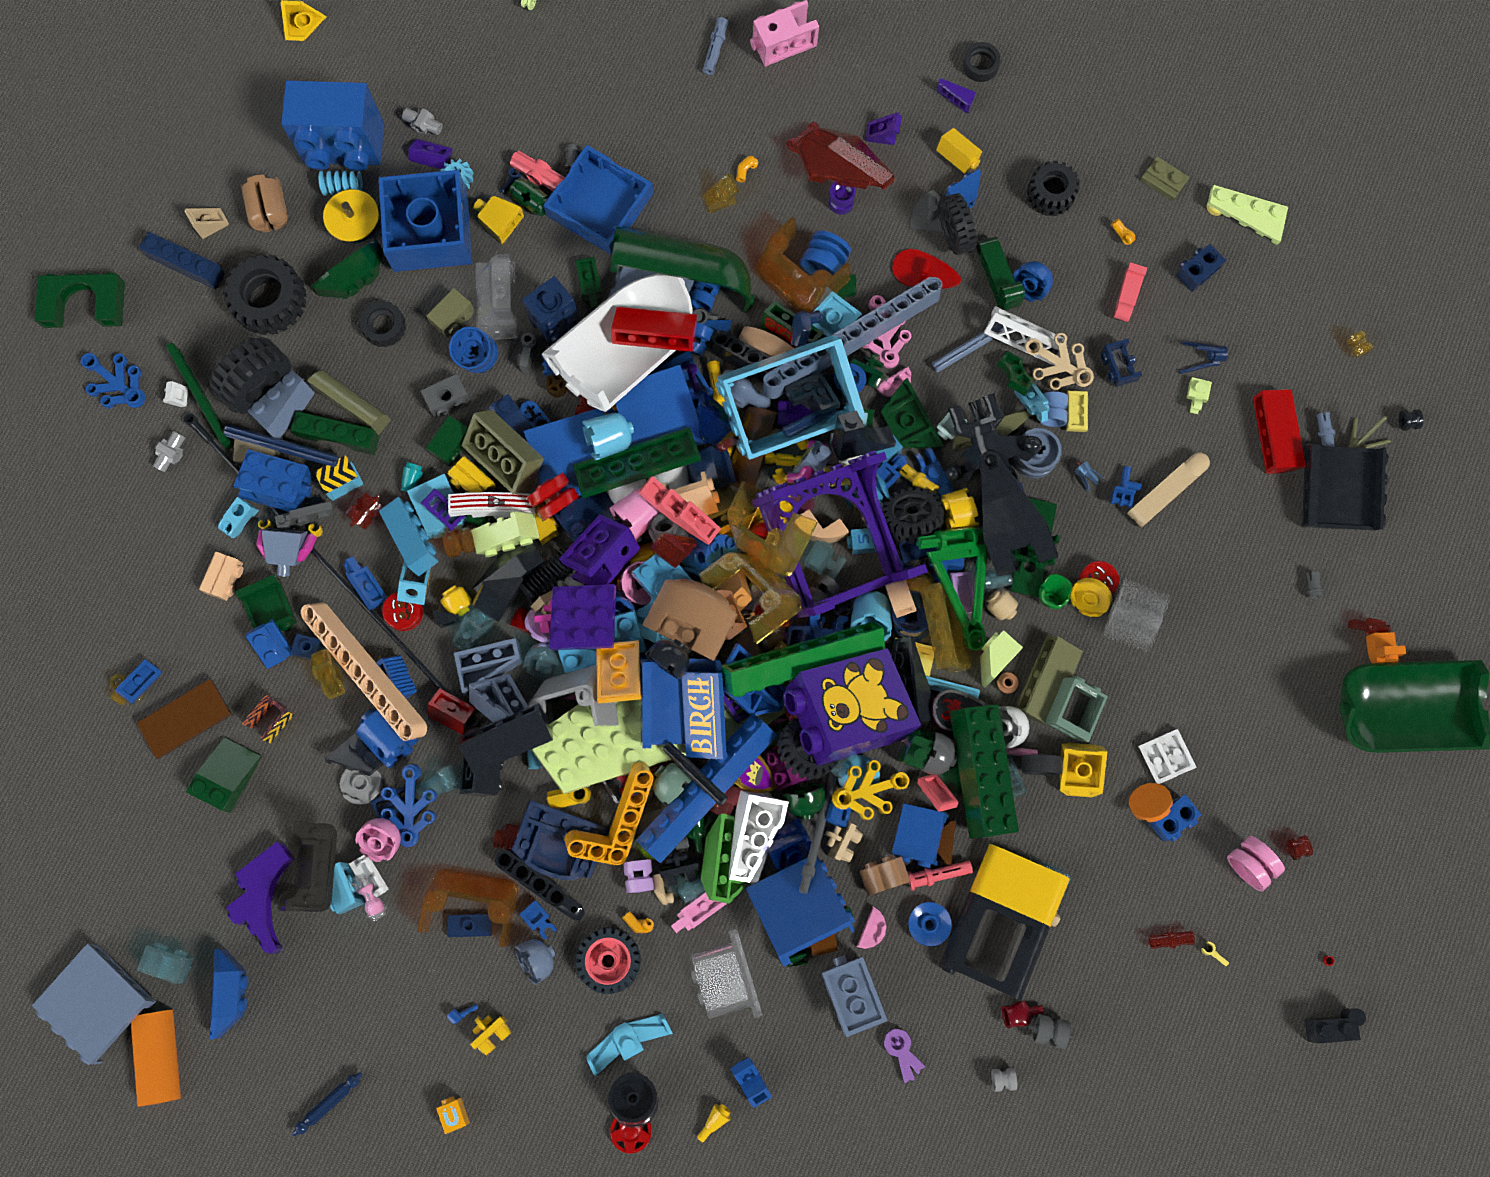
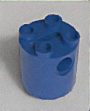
[680,534,738,576]
[356,708,419,768]

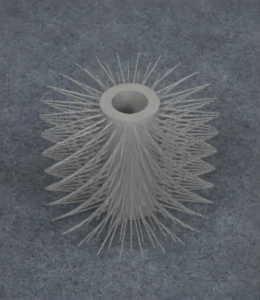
[1103,578,1170,652]

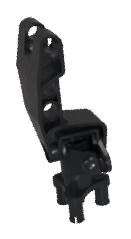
[946,393,1059,577]

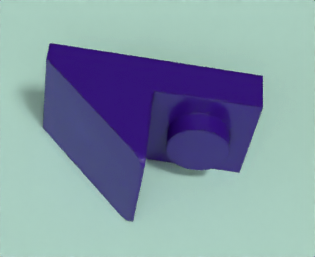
[865,112,902,145]

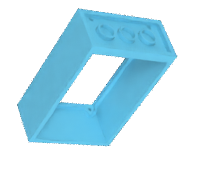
[716,335,866,460]

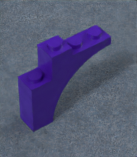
[226,841,295,954]

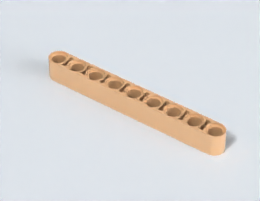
[301,602,427,741]

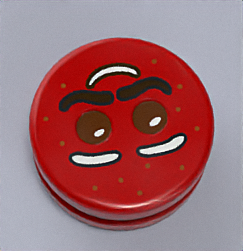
[1078,561,1119,595]
[382,592,423,631]

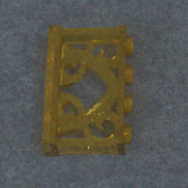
[920,583,971,673]

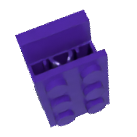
[559,514,640,585]

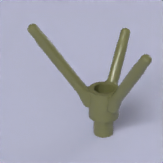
[1347,416,1391,448]

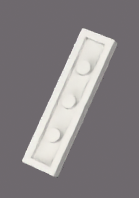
[984,306,1067,365]

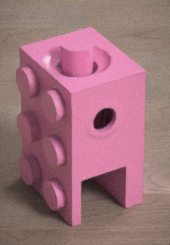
[750,0,819,67]

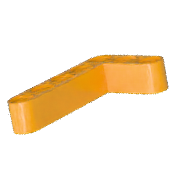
[564,762,653,865]

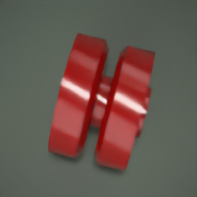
[526,472,579,521]

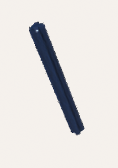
[223,425,339,467]

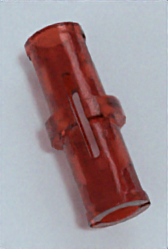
[1148,930,1195,949]

